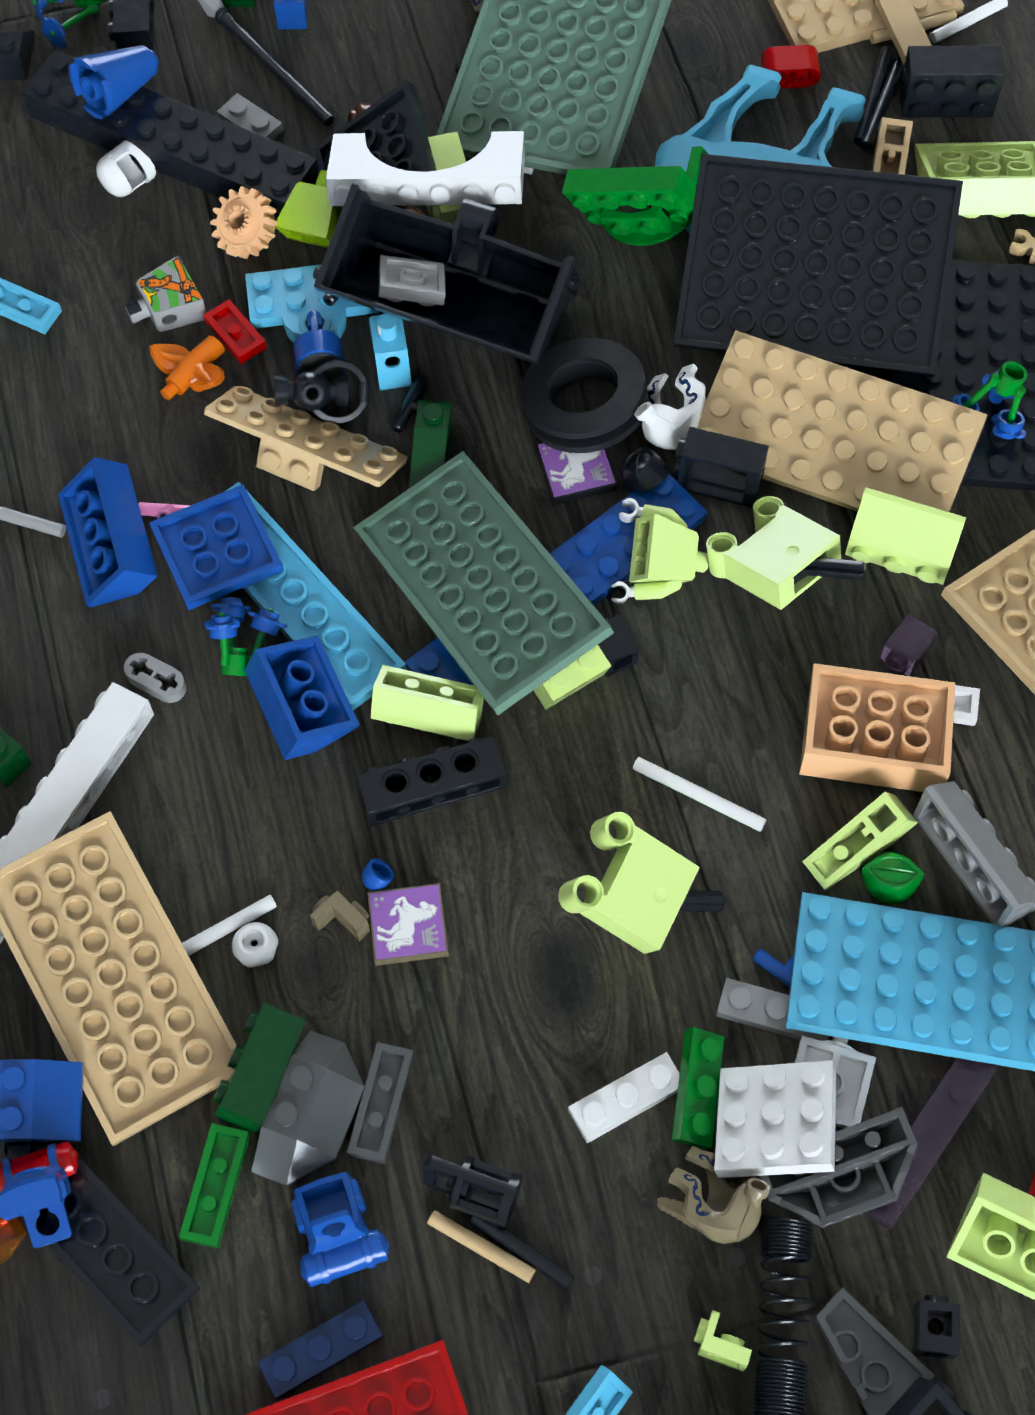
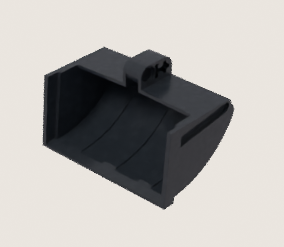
[314,183,581,365]

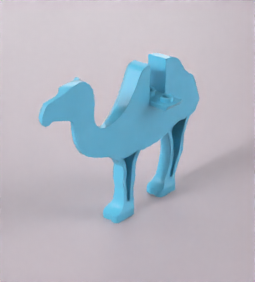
[655,64,866,234]

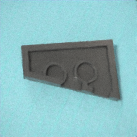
[814,1287,935,1415]

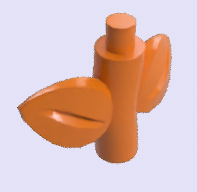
[149,335,225,401]

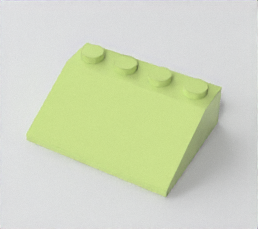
[914,141,1035,218]

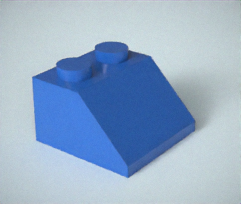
[0,1059,84,1142]

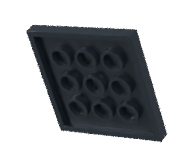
[314,80,437,209]

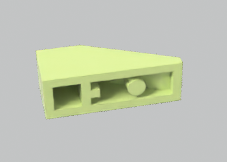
[802,792,918,890]

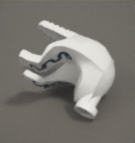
[634,364,707,450]

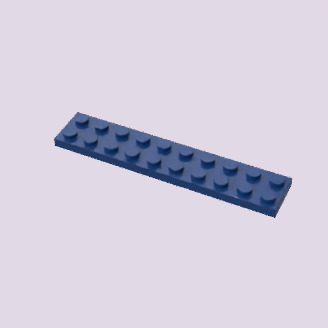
[405,474,708,685]

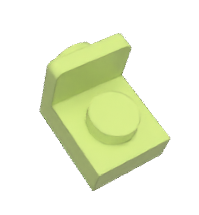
[694,1310,752,1372]

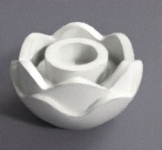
[232,922,279,968]

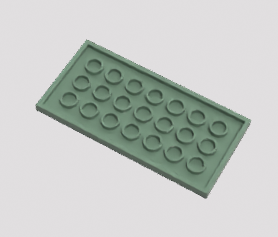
[353,451,614,716]

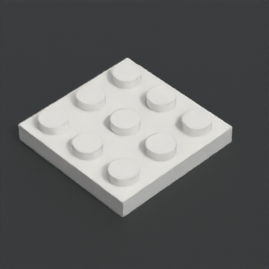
[714,1060,836,1178]

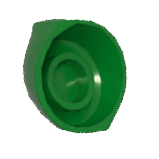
[861,851,924,904]

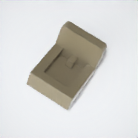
[310,891,370,942]

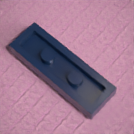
[258,1300,383,1400]

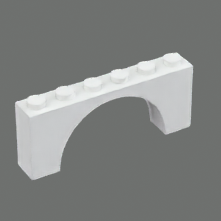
[326,131,525,206]

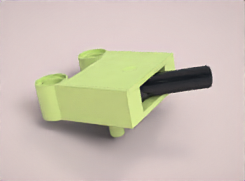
[706,496,866,610]
[558,812,725,954]

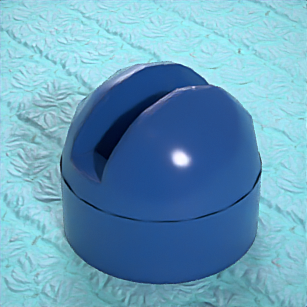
[361,859,394,891]

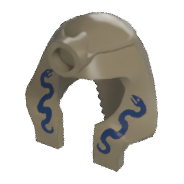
[657,1146,770,1244]

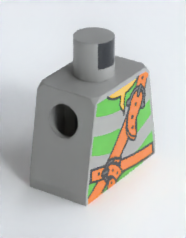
[125,256,206,332]

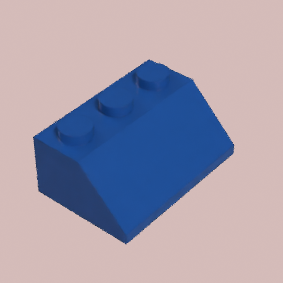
[244,635,359,760]

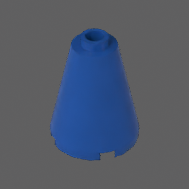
[69,45,158,119]

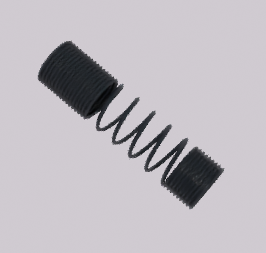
[753,1217,813,1415]

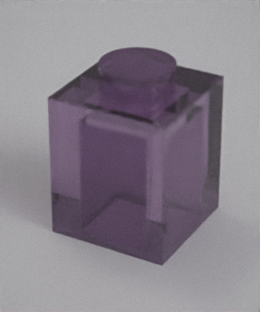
[880,613,938,676]

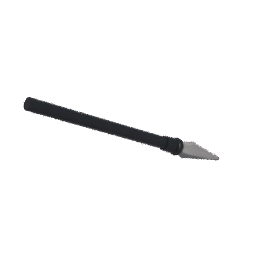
[198,0,334,126]

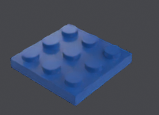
[149,484,284,611]

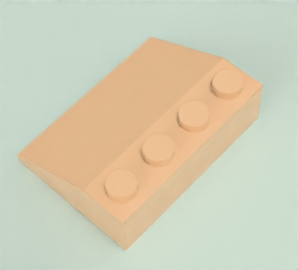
[799,663,955,792]

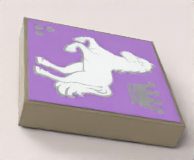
[367,883,449,966]

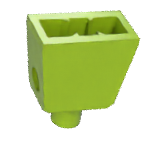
[275,170,343,248]

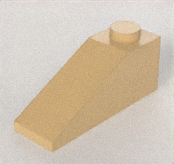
[872,117,913,175]

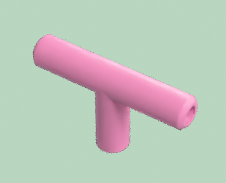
[138,502,191,519]

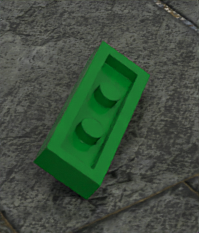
[672,1027,725,1150]
[179,1123,250,1249]

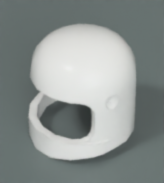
[96,140,156,197]

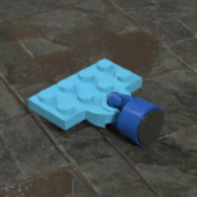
[245,264,378,382]

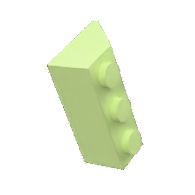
[845,487,966,585]
[947,1173,1035,1300]

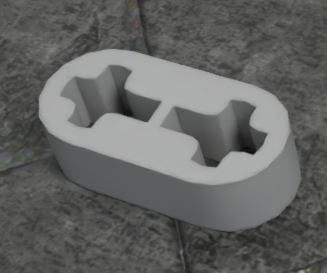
[124,653,187,703]

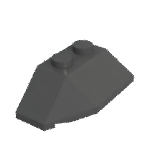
[251,1030,365,1186]
[760,1107,918,1228]

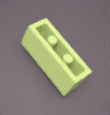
[371,665,484,741]

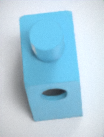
[369,313,412,391]

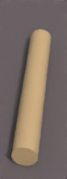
[870,10,957,44]
[427,1210,536,1283]

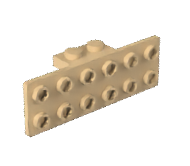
[204,386,407,491]

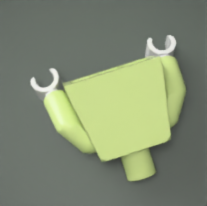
[611,498,709,604]

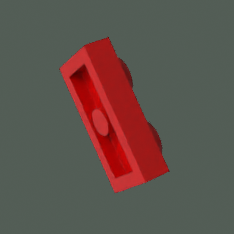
[203,299,267,364]

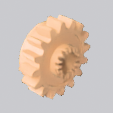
[210,186,278,259]

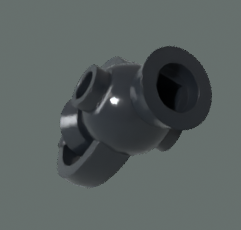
[274,359,370,423]

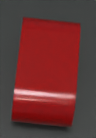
[761,45,821,89]

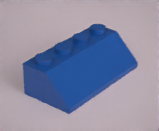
[58,457,158,607]

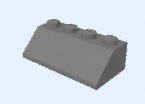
[913,781,1035,928]

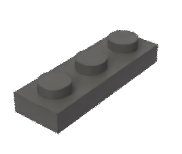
[347,1042,414,1164]

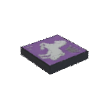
[536,442,617,505]

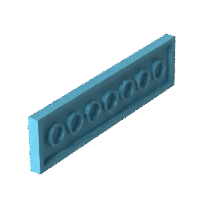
[226,482,407,710]

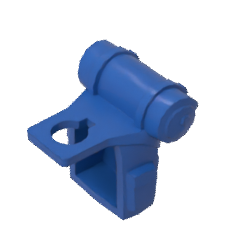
[291,1172,389,1288]

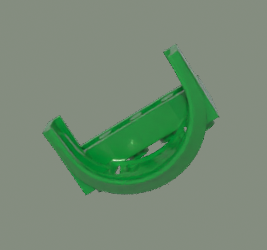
[562,146,708,246]

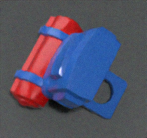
[0,1141,79,1248]

